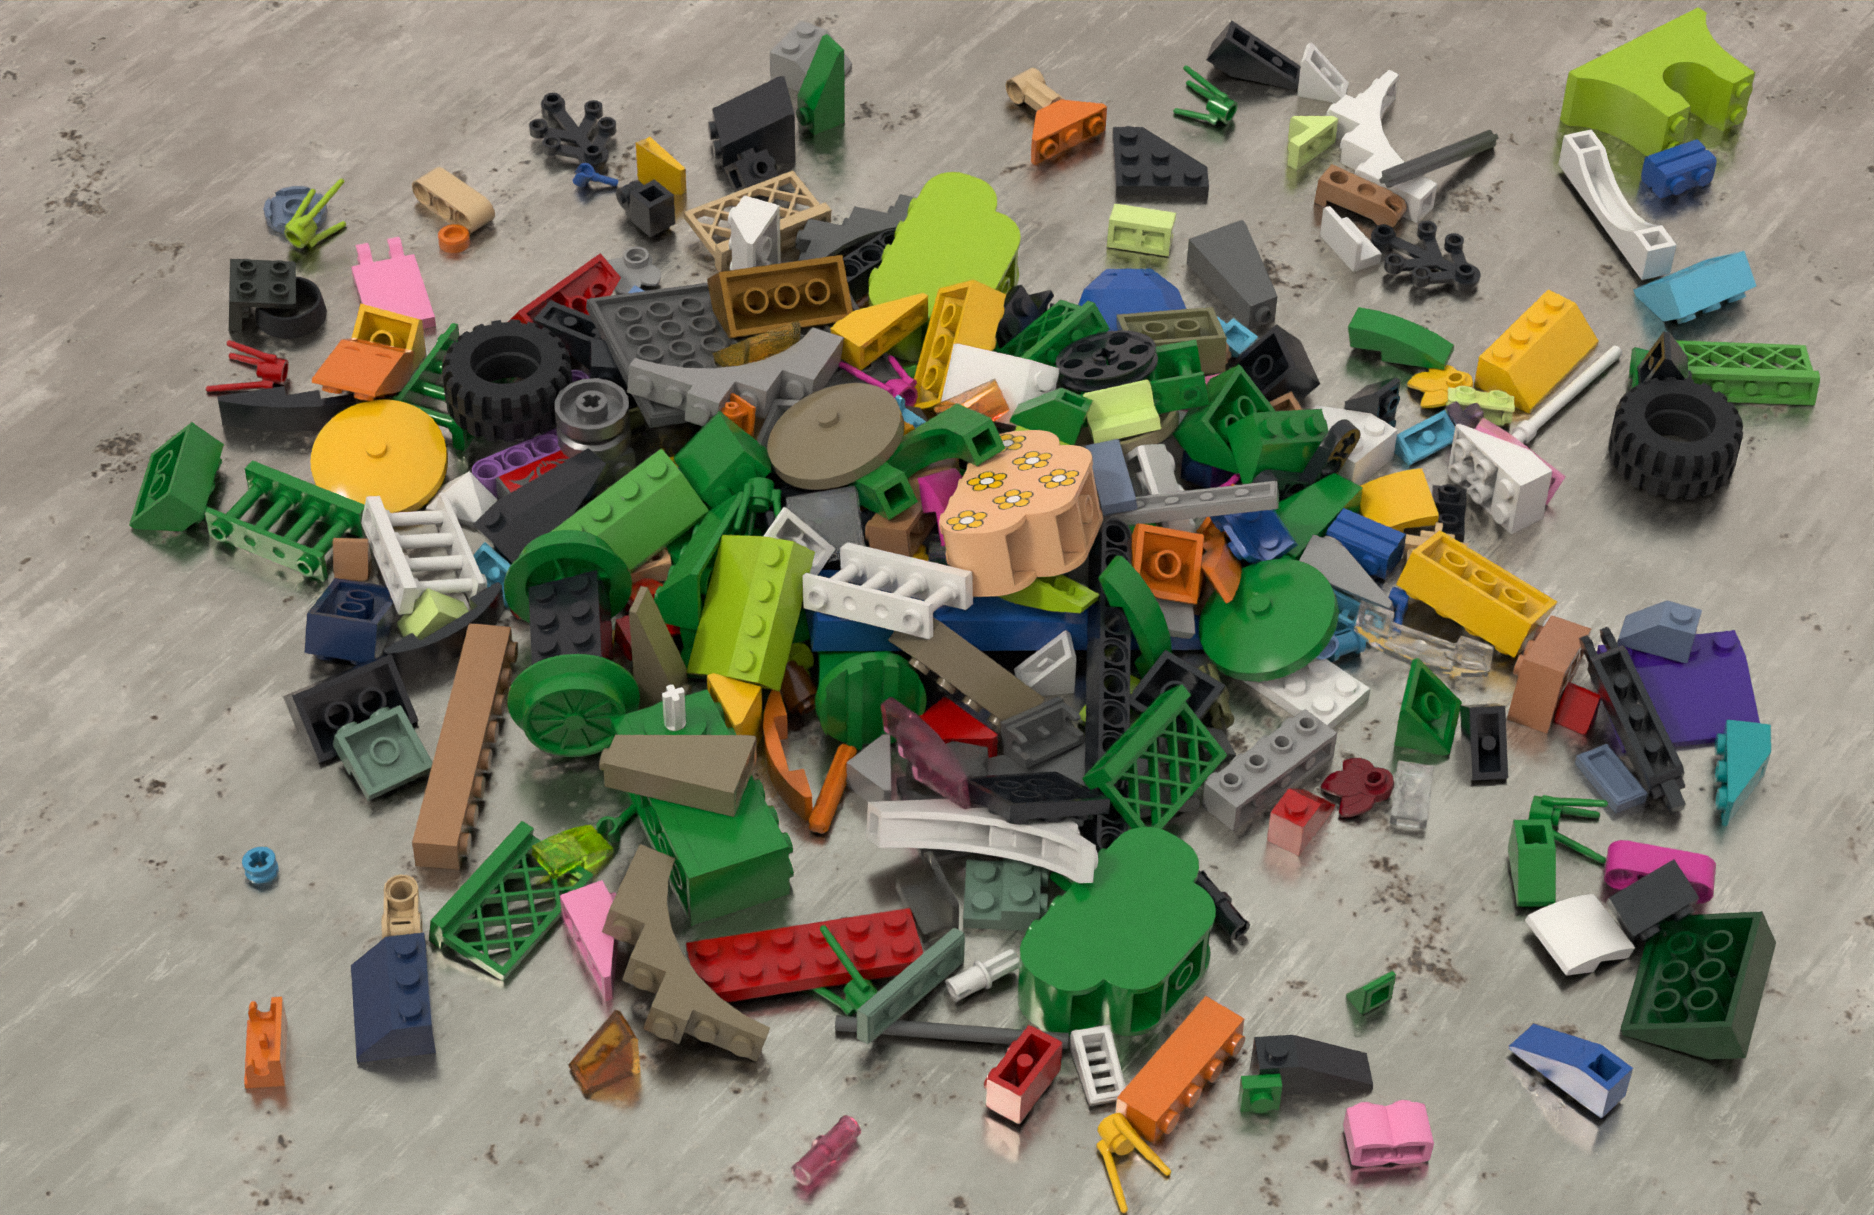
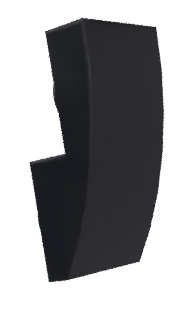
[1429,484,1467,543]

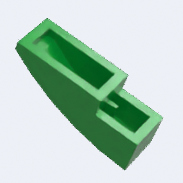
[1348,307,1454,370]

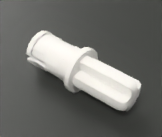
[945,949,1019,1002]

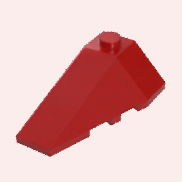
[508,253,621,355]

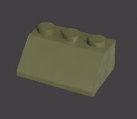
[1116,307,1227,376]

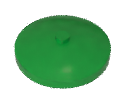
[1199,559,1339,682]

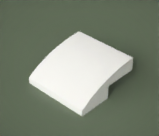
[1525,894,1635,975]

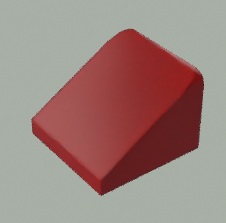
[1554,682,1601,735]

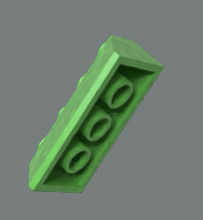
[551,448,709,573]

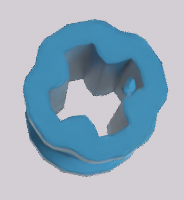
[1327,622,1366,662]

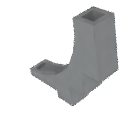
[627,328,844,427]

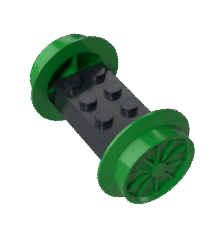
[504,530,640,757]

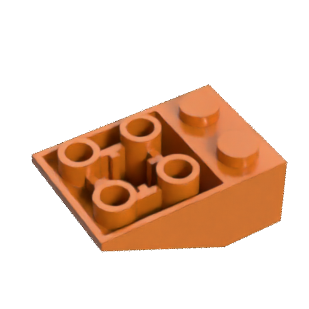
[311,338,415,401]

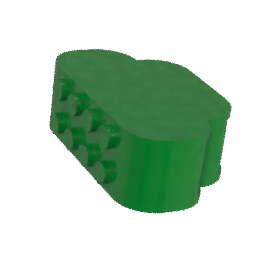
[1017,827,1216,1037]

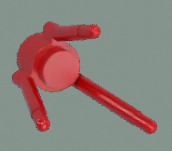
[206,340,289,392]

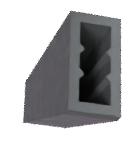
[1187,220,1278,330]

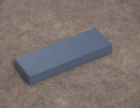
[1085,439,1138,516]

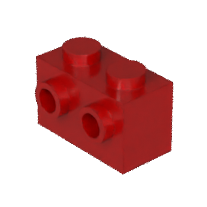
[984,1025,1063,1124]

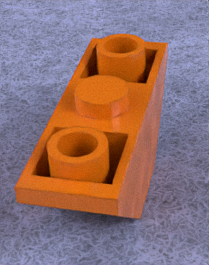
[1031,100,1107,165]

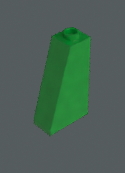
[1274,473,1363,561]

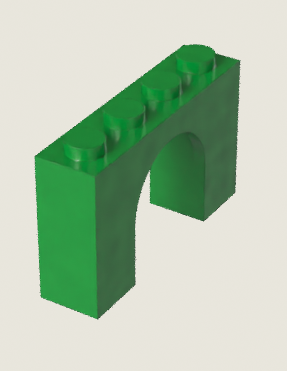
[847,403,1006,520]

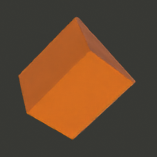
[1131,523,1204,605]

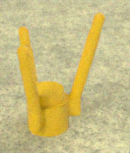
[1096,1113,1171,1213]

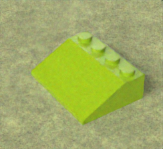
[687,535,815,692]

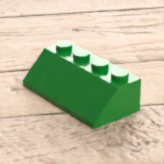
[654,491,747,631]

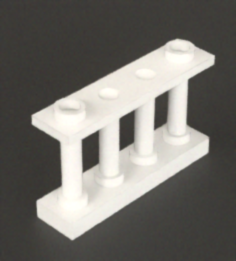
[361,492,487,615]
[802,542,973,639]

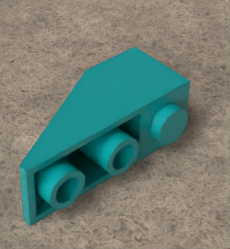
[1714,720,1771,826]

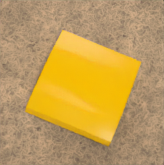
[1359,468,1439,533]

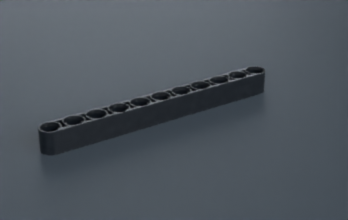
[1083,518,1132,853]

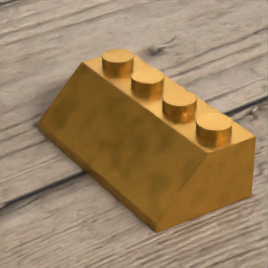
[707,255,853,339]

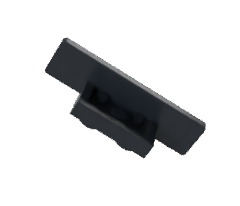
[995,284,1054,356]

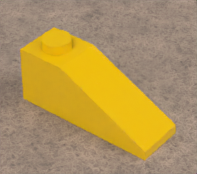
[830,293,928,371]

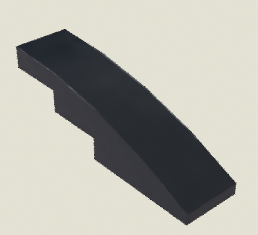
[217,386,356,432]

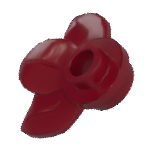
[1321,758,1395,817]

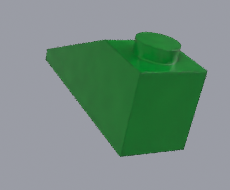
[796,34,845,135]

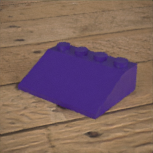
[1597,630,1760,753]

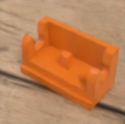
[244,997,288,1089]

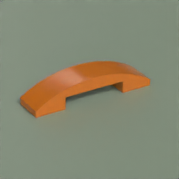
[763,690,813,821]

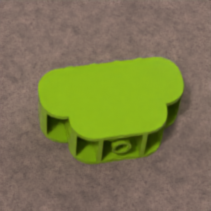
[868,172,1021,361]

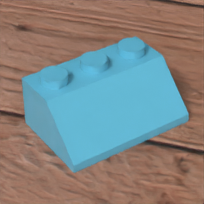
[1633,251,1757,324]

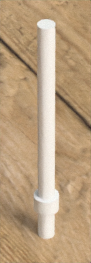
[1512,346,1622,444]

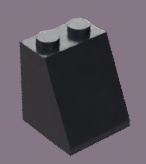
[708,76,796,171]

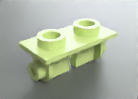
[1445,386,1515,427]

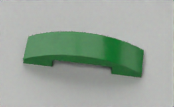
[1099,556,1172,679]

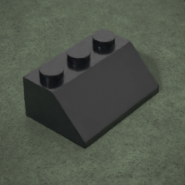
[283,654,419,763]

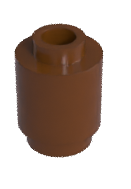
[780,660,818,715]

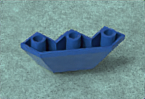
[1078,268,1187,331]

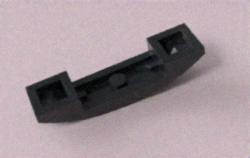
[383,582,505,676]

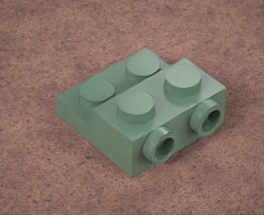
[333,705,433,801]
[963,858,1049,931]

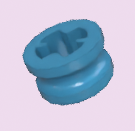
[242,847,279,883]

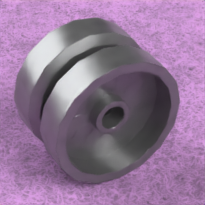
[555,378,631,462]

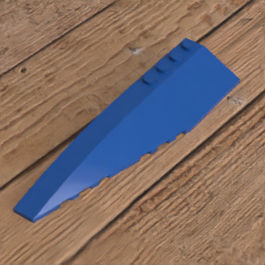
[805,570,1204,651]

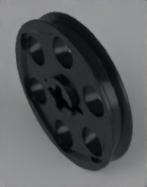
[1056,330,1158,392]

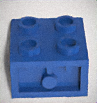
[1210,509,1298,565]

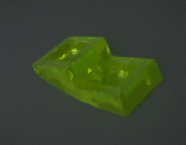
[532,825,614,879]

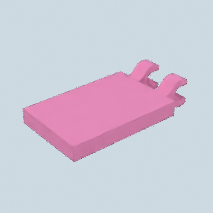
[351,237,436,329]

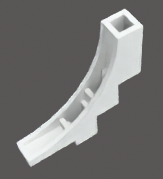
[1326,70,1437,223]
[866,799,1098,883]

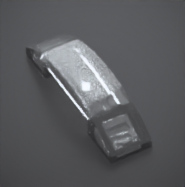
[1353,600,1494,677]

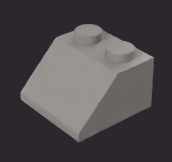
[770,21,852,91]

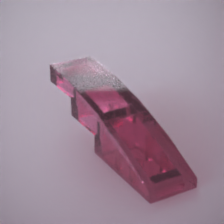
[881,697,971,810]

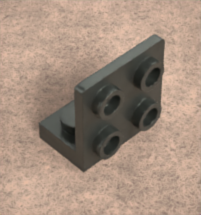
[228,259,296,331]

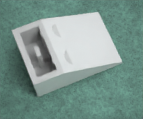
[1447,424,1552,534]

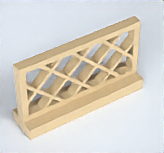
[684,170,832,272]

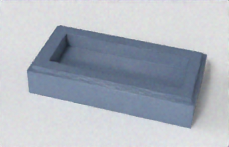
[1575,744,1648,814]

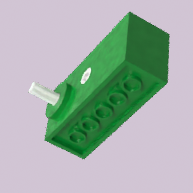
[610,684,794,926]

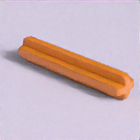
[808,744,857,834]

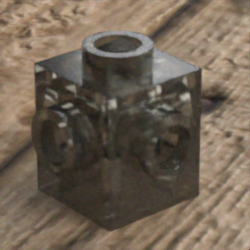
[642,418,693,458]

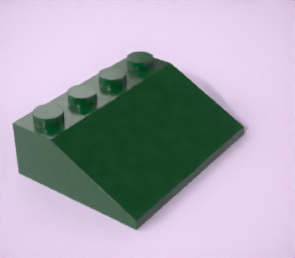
[1620,911,1776,1059]

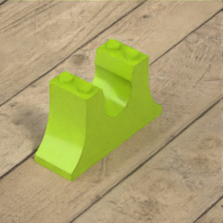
[1560,7,1755,156]

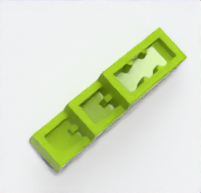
[998,574,1100,613]

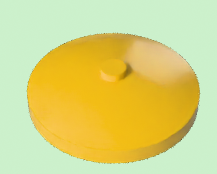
[310,400,448,513]

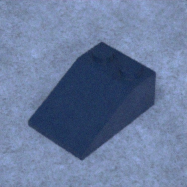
[304,578,397,665]

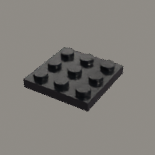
[957,771,1110,825]

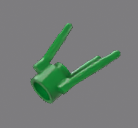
[1173,65,1238,126]
[733,477,782,536]
[1528,795,1608,864]
[812,925,879,1016]

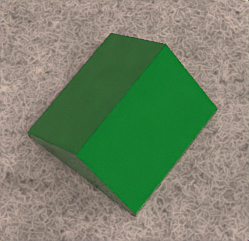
[1394,658,1462,756]

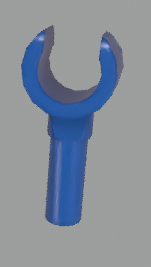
[573,163,618,187]
[1388,587,1409,635]

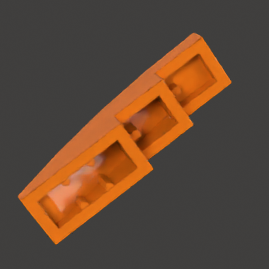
[1201,525,1242,604]

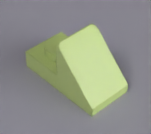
[1287,116,1338,170]

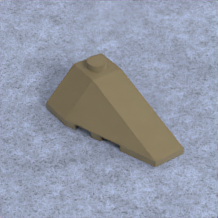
[629,586,692,710]

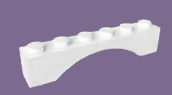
[1558,129,1676,280]

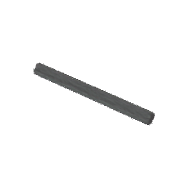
[1379,130,1499,188]

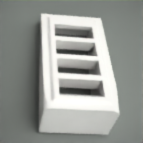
[1068,1025,1126,1106]

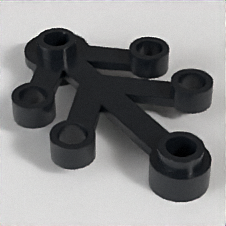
[529,93,617,171]
[1370,221,1481,291]

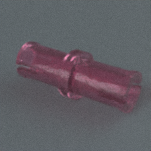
[791,1115,861,1186]

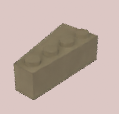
[888,617,1045,729]

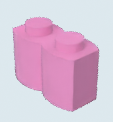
[1343,1100,1434,1167]

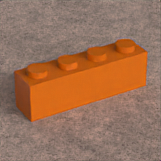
[1115,996,1245,1145]

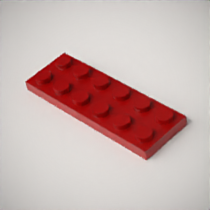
[686,908,923,1002]

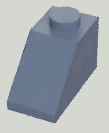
[1617,600,1702,663]

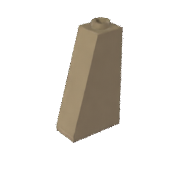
[599,735,757,817]

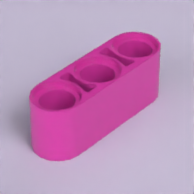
[1604,840,1716,904]

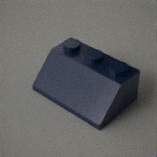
[351,932,436,1063]

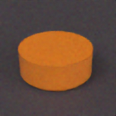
[438,224,470,253]

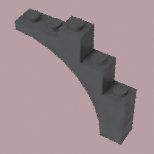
[795,194,917,261]

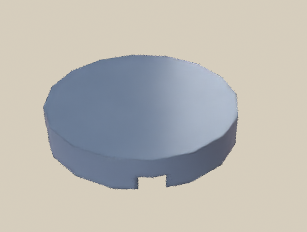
[263,186,328,234]

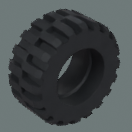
[442,319,572,443]
[1608,377,1743,500]

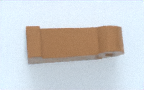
[1314,164,1407,228]

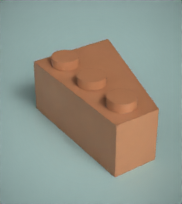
[1506,615,1591,734]

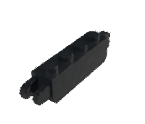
[1579,627,1686,815]

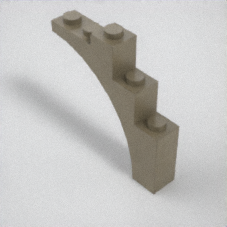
[602,844,770,1062]

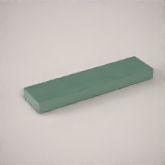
[857,928,965,1045]

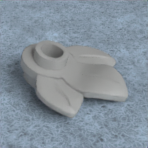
[608,246,661,295]

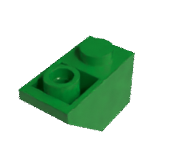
[1009,388,1093,445]
[1508,819,1556,906]

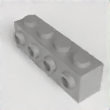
[1202,709,1337,832]

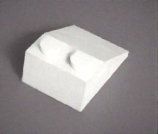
[939,344,1059,431]
[1312,405,1398,485]

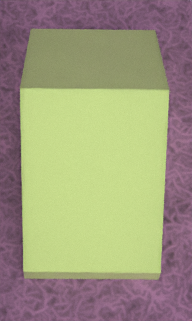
[397,588,469,640]

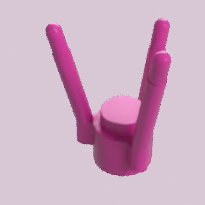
[838,355,918,407]

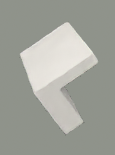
[1320,206,1382,272]

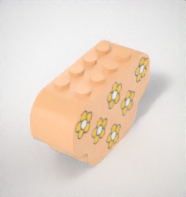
[939,430,1103,597]

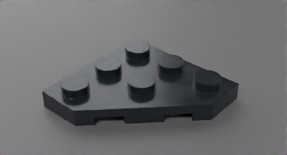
[1112,126,1209,196]

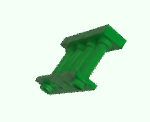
[392,323,517,451]
[1068,339,1209,428]
[205,460,366,582]

